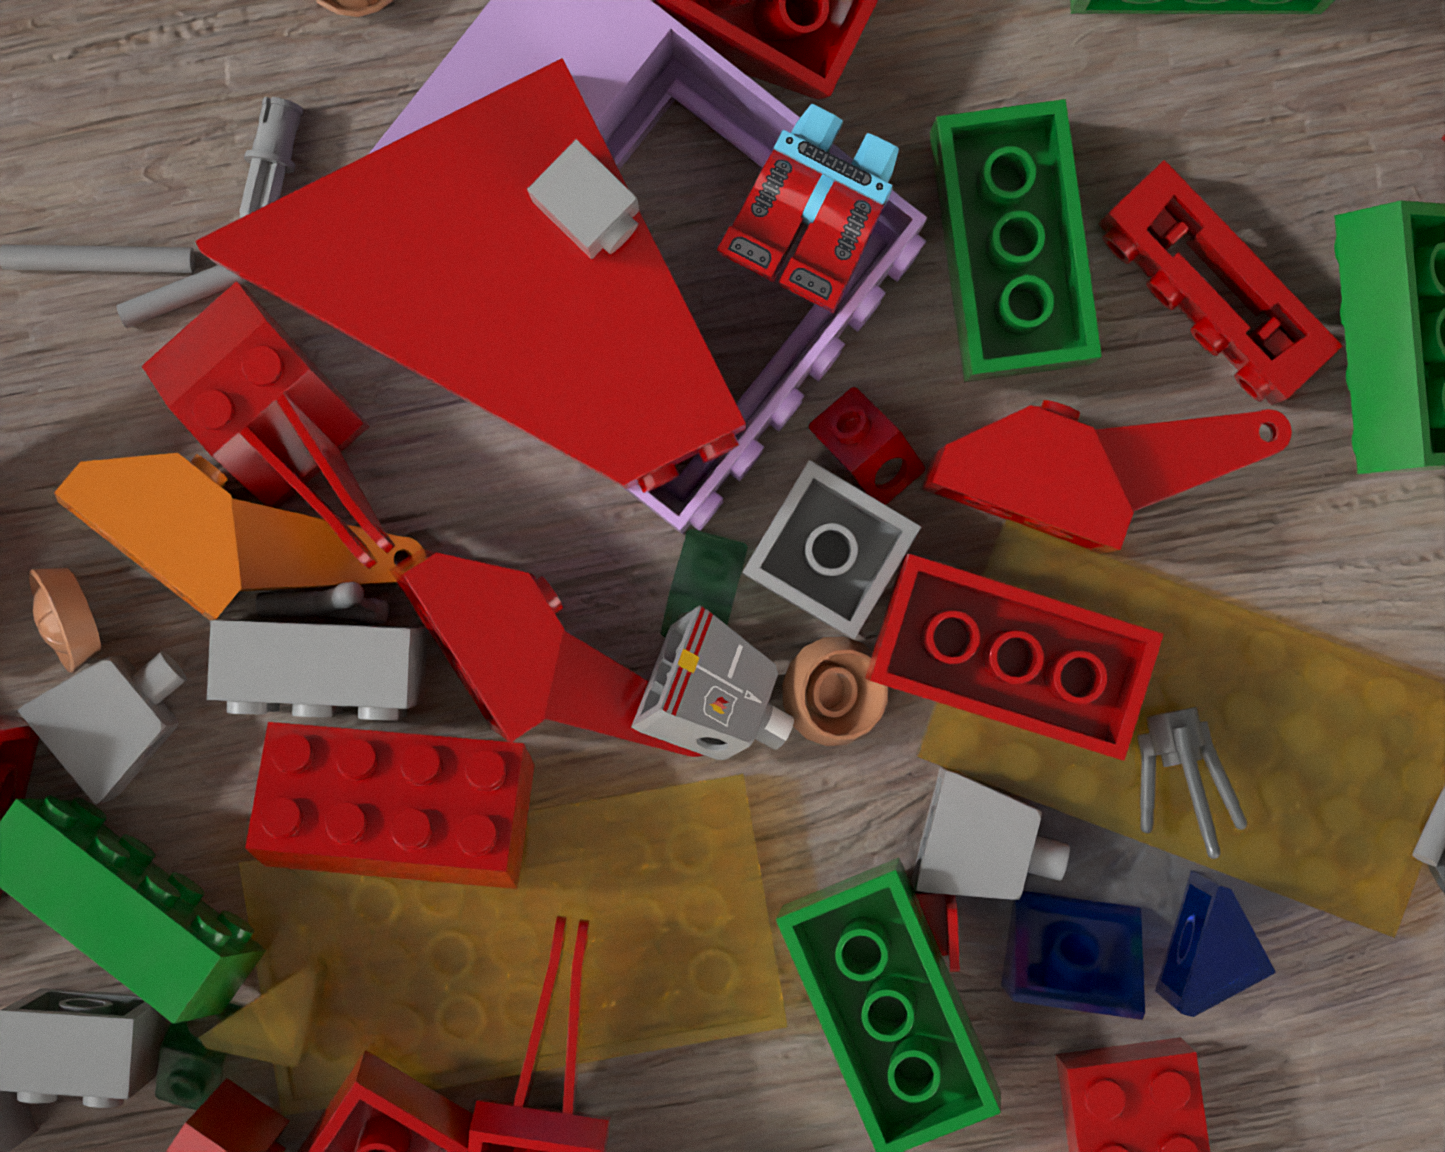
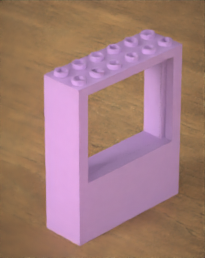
[369,0,927,535]

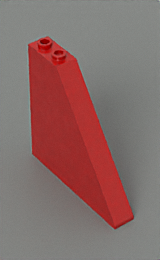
[195,58,746,493]

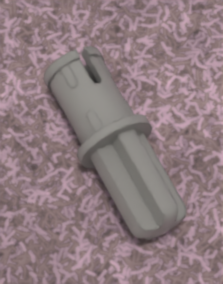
[239,97,304,218]

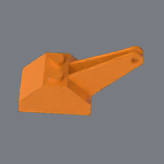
[54,453,423,621]

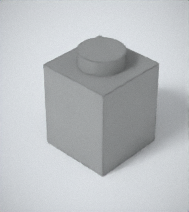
[527,139,640,259]

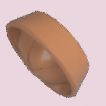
[28,568,101,673]
[782,636,888,746]

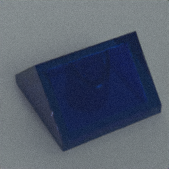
[1155,870,1276,1017]
[1001,891,1146,1020]

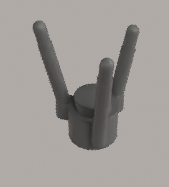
[1137,707,1247,859]

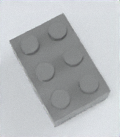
[207,620,428,720]

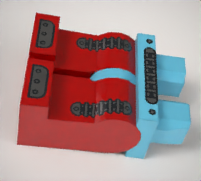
[717,104,899,313]

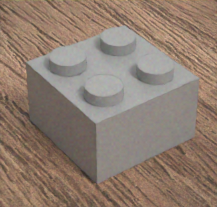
[742,460,921,639]
[0,988,165,1108]

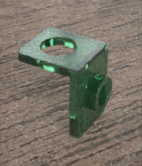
[660,529,748,638]
[155,1003,246,1110]

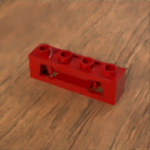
[1098,160,1343,405]

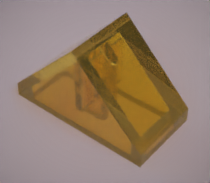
[199,955,328,1068]

